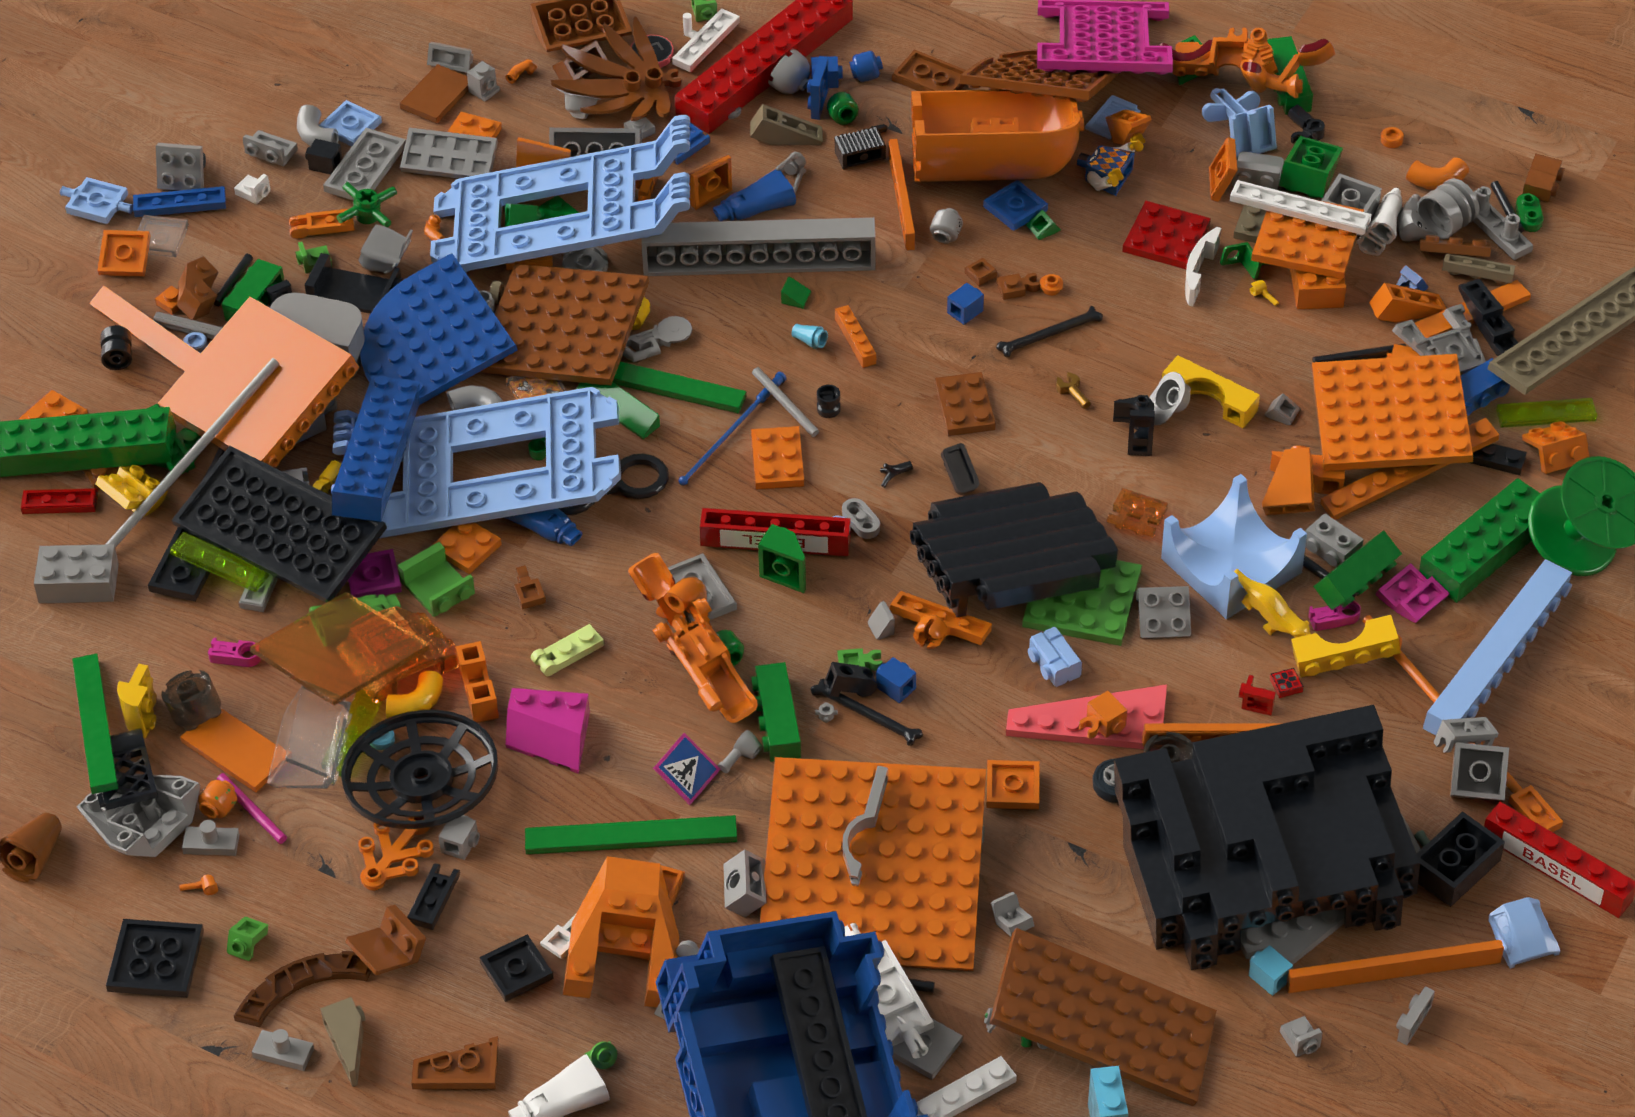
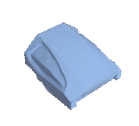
[1488,897,1560,969]

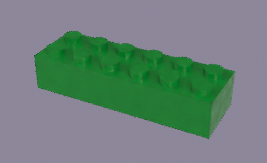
[1419,478,1540,603]

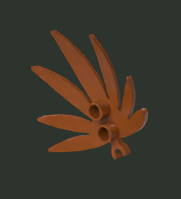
[551,16,681,121]

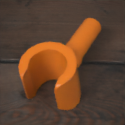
[179,874,218,895]

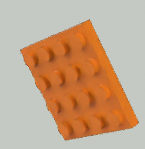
[1251,200,1364,279]

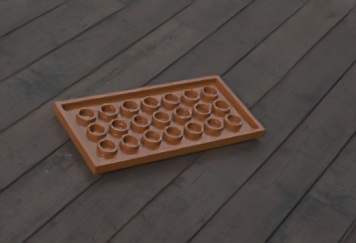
[989,928,1217,1106]

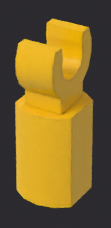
[312,460,342,494]

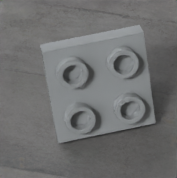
[156,143,206,190]

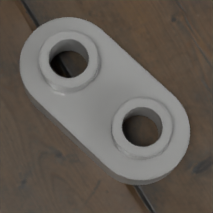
[842,498,880,539]

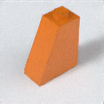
[1262,445,1315,515]

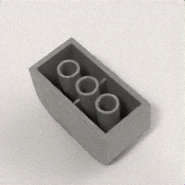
[270,293,365,379]

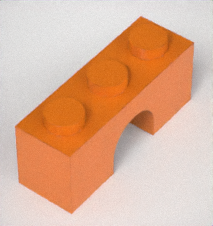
[456,641,499,723]

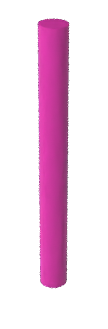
[217,773,287,844]

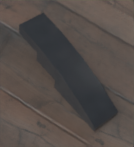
[1458,279,1518,356]

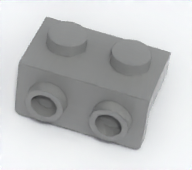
[243,130,298,167]

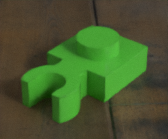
[837,648,883,671]

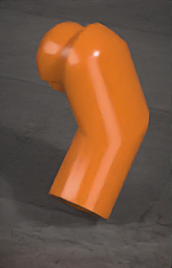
[424,215,445,241]

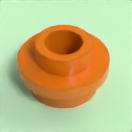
[1040,274,1063,296]

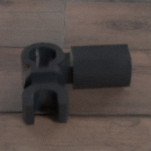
[1288,104,1325,144]

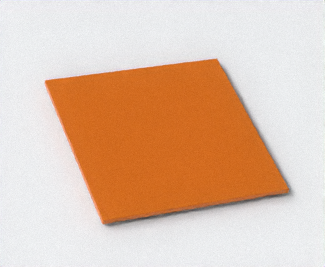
[760,757,986,971]

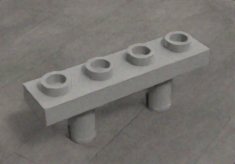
[1473,186,1533,260]

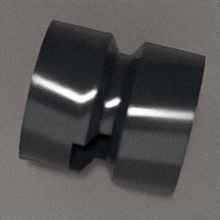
[100,325,132,370]

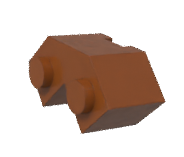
[177,256,219,320]

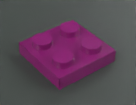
[348,549,402,600]

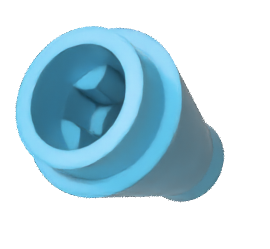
[792,324,828,349]

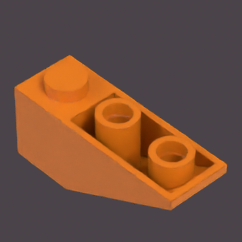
[1270,451,1345,494]

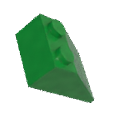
[1279,136,1343,198]

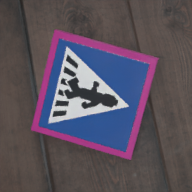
[653,733,721,805]

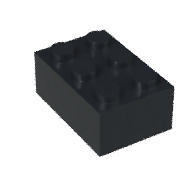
[1417,811,1505,907]

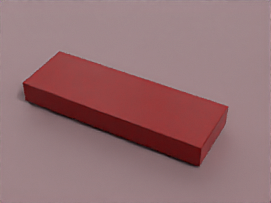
[20,488,98,514]

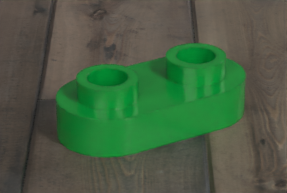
[1515,193,1543,232]

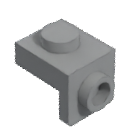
[991,892,1034,936]

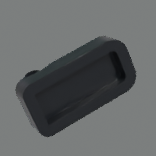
[941,443,979,495]

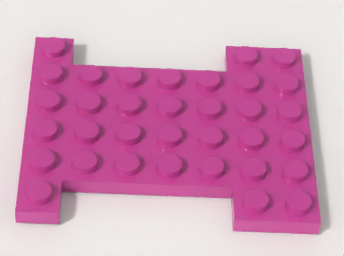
[1037,0,1173,75]

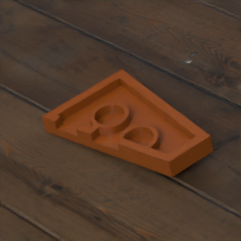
[411,1036,499,1089]

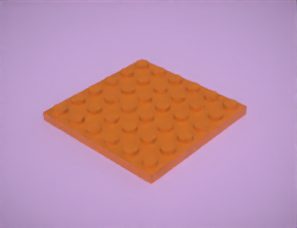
[1312,354,1473,471]

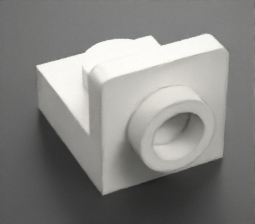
[234,174,271,204]

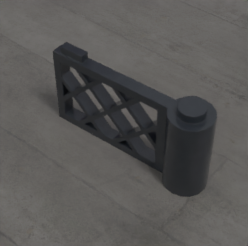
[97,728,158,811]

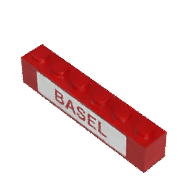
[699,508,851,556]
[1484,802,1635,918]

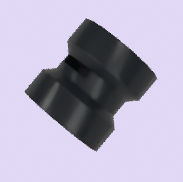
[816,384,840,418]

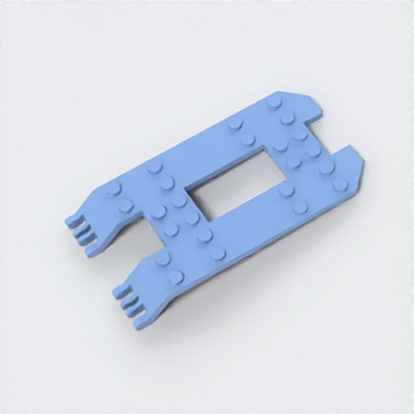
[430,115,690,272]
[331,387,621,538]

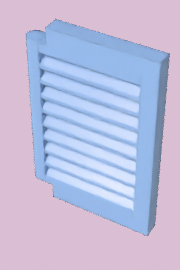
[1085,95,1141,139]

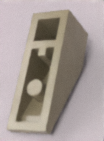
[750,104,823,145]
[320,997,366,1087]

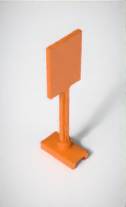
[516,137,658,202]

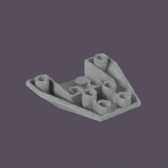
[76,774,201,857]

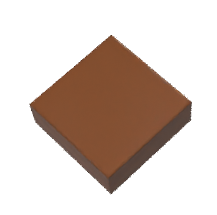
[965,258,997,286]

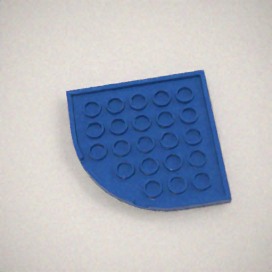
[360,253,517,405]

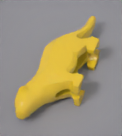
[1234,569,1311,638]

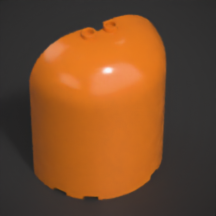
[911,90,1084,182]

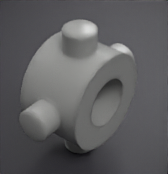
[815,702,838,723]

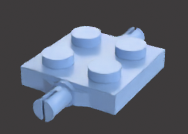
[60,177,133,224]

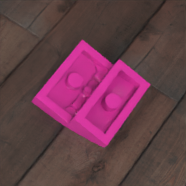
[1375,563,1450,623]

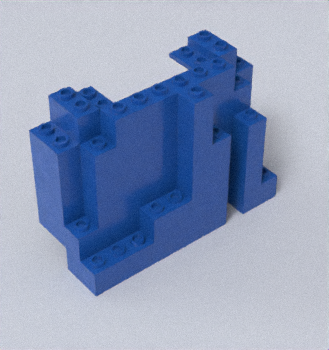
[656,911,928,1117]

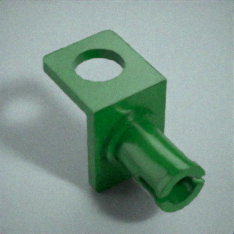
[1220,242,1268,279]

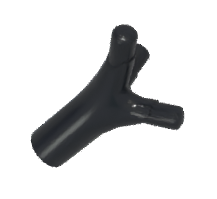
[880,461,913,488]

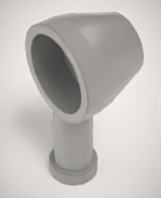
[718,730,762,773]

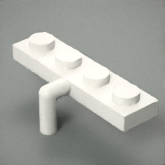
[672,8,740,72]

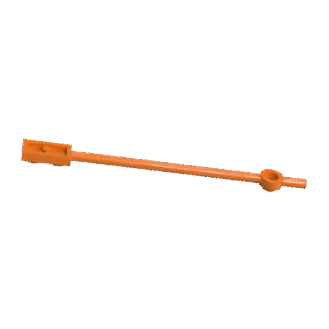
[1363,615,1563,832]

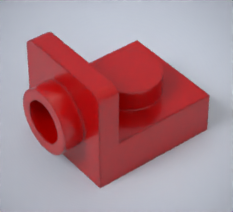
[1238,675,1276,716]

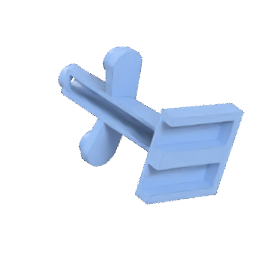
[1202,88,1277,160]

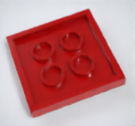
[1122,200,1211,269]

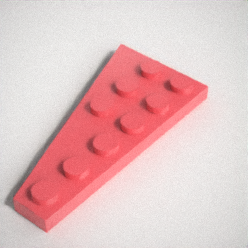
[1006,684,1167,750]

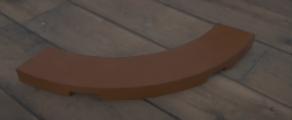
[234,951,372,1027]

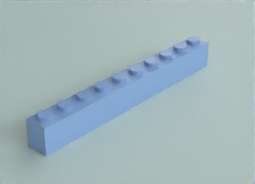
[1423,559,1572,735]

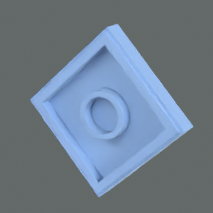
[319,100,382,147]

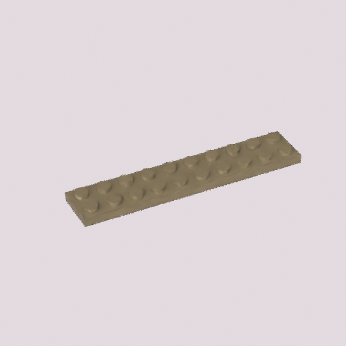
[1488,266,1635,395]

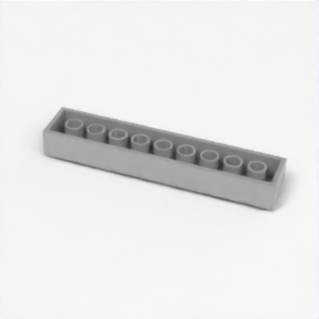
[642,217,875,276]

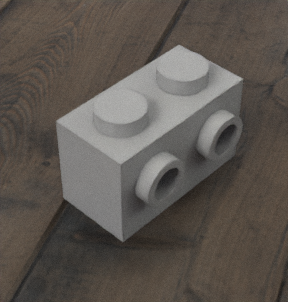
[1305,514,1364,567]

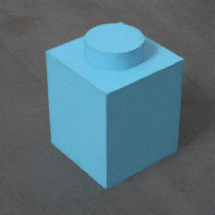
[1249,945,1293,996]

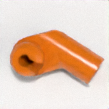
[505,59,537,84]

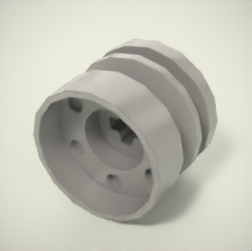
[1417,178,1480,239]

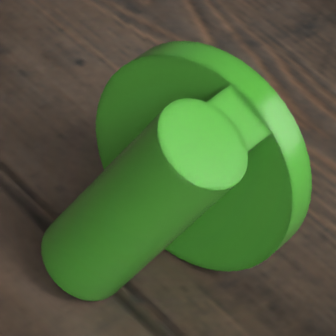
[585,1041,617,1069]

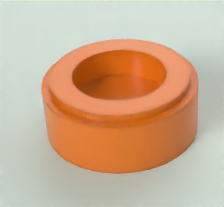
[1380,127,1404,148]

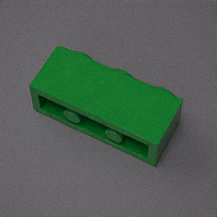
[222,259,284,321]

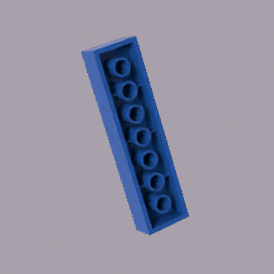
[332,376,420,522]

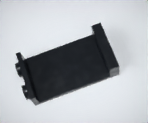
[305,253,403,314]

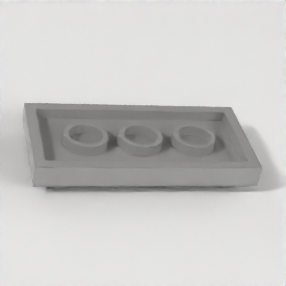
[323,128,406,200]

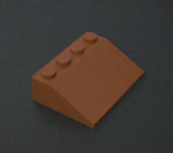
[530,0,632,52]

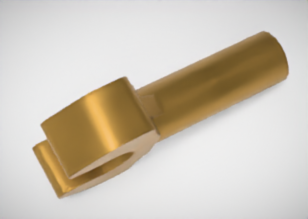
[1056,372,1091,409]

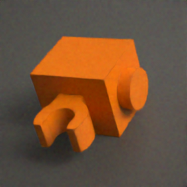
[1079,690,1127,739]

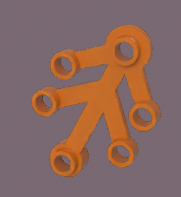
[358,810,434,891]

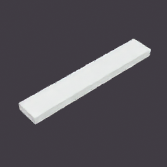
[1230,180,1372,235]

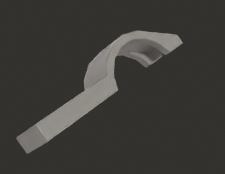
[842,766,888,887]

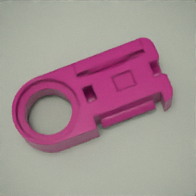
[1308,601,1361,631]
[208,638,261,667]

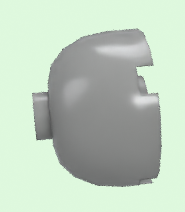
[768,49,811,94]

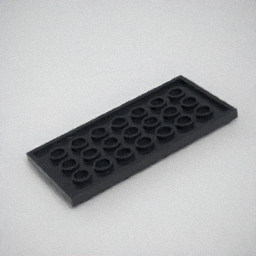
[172,446,387,604]

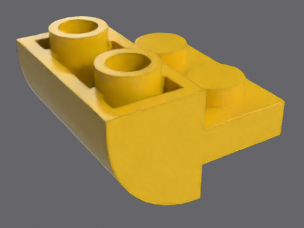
[95,465,168,517]
[117,664,157,739]

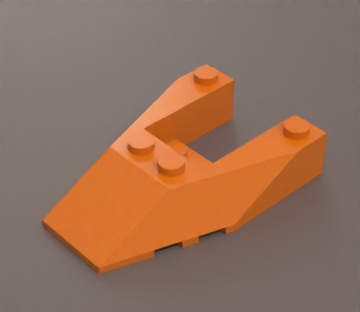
[563,856,679,1008]

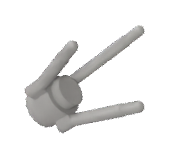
[776,151,806,194]

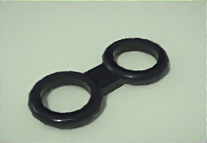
[559,453,669,515]

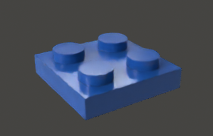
[807,56,829,120]
[983,180,1048,231]

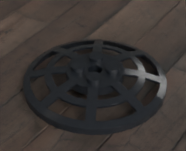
[341,710,498,829]

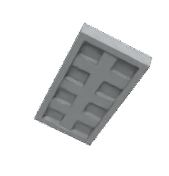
[400,128,498,178]

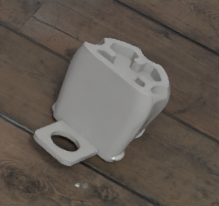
[358,224,413,274]

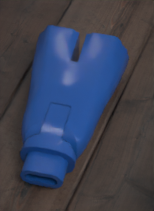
[713,169,796,221]
[503,508,583,546]

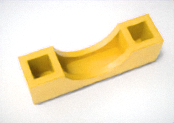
[1162,355,1260,428]
[1291,615,1400,677]

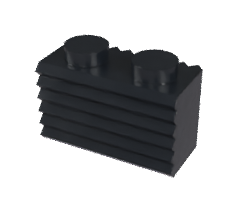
[834,127,886,169]

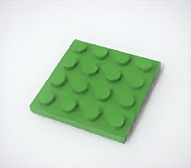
[1022,560,1142,646]

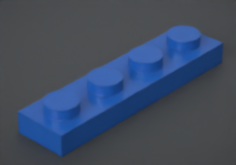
[133,186,226,217]

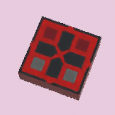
[1270,668,1304,698]

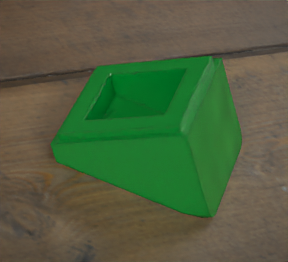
[1026,209,1061,240]
[781,277,811,309]

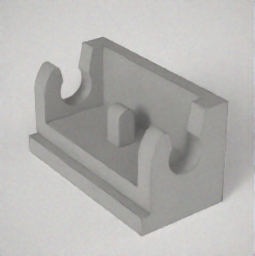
[1433,717,1499,753]

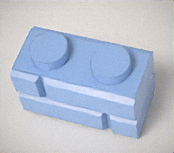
[1028,627,1082,687]

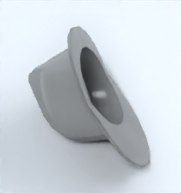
[556,88,601,119]
[1149,372,1191,425]

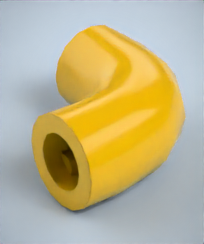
[386,671,444,719]

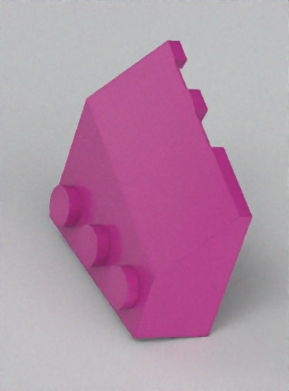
[505,688,590,774]

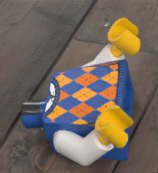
[1077,133,1146,196]

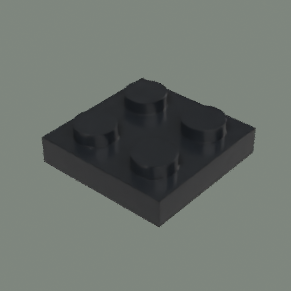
[479,934,554,1002]

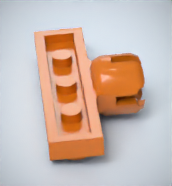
[890,591,992,649]

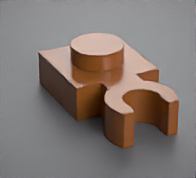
[997,273,1040,300]

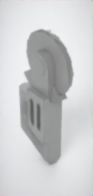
[623,316,692,362]

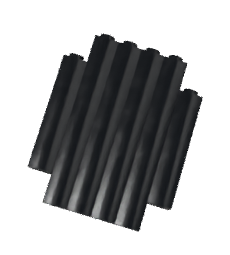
[910,482,1118,618]

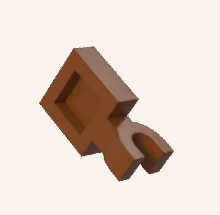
[514,565,546,609]

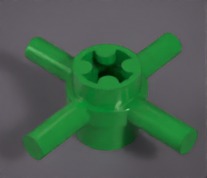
[336,182,397,228]

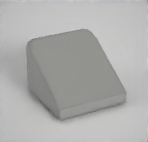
[1265,393,1301,425]
[868,601,895,640]

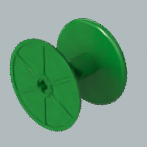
[1528,456,1635,576]

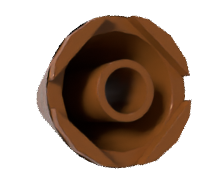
[0,813,62,883]

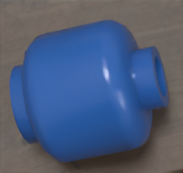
[849,51,883,82]

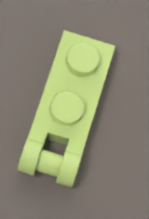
[531,624,604,676]

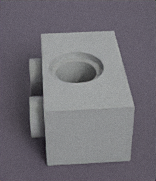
[723,849,766,917]

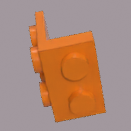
[1522,421,1589,474]

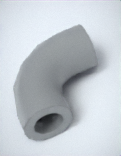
[297,105,339,147]
[447,385,504,411]

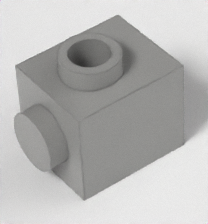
[438,815,480,860]

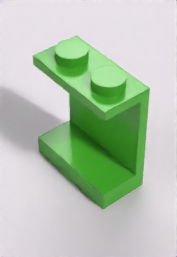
[398,542,475,617]

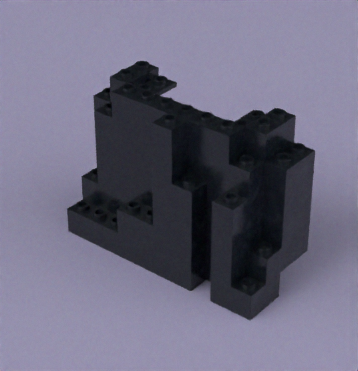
[1114,705,1420,970]

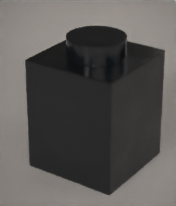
[305,138,343,175]

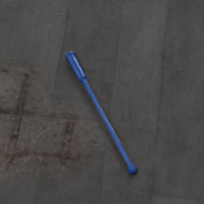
[679,371,787,486]

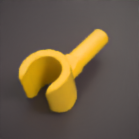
[1249,280,1279,307]

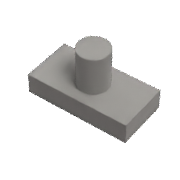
[182,820,240,856]
[252,1029,314,1071]

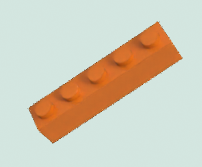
[835,305,876,368]

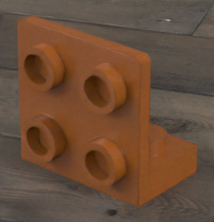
[345,905,426,975]

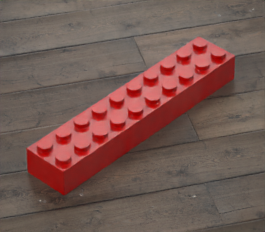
[675,0,853,134]

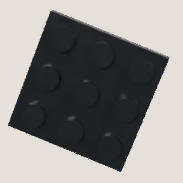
[106,919,204,998]

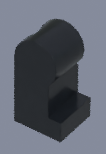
[824,662,877,697]

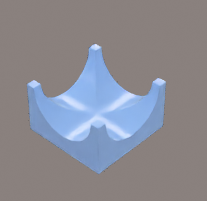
[1161,474,1307,619]

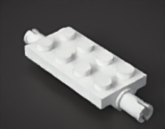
[845,923,934,1059]

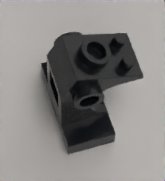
[1113,395,1155,456]

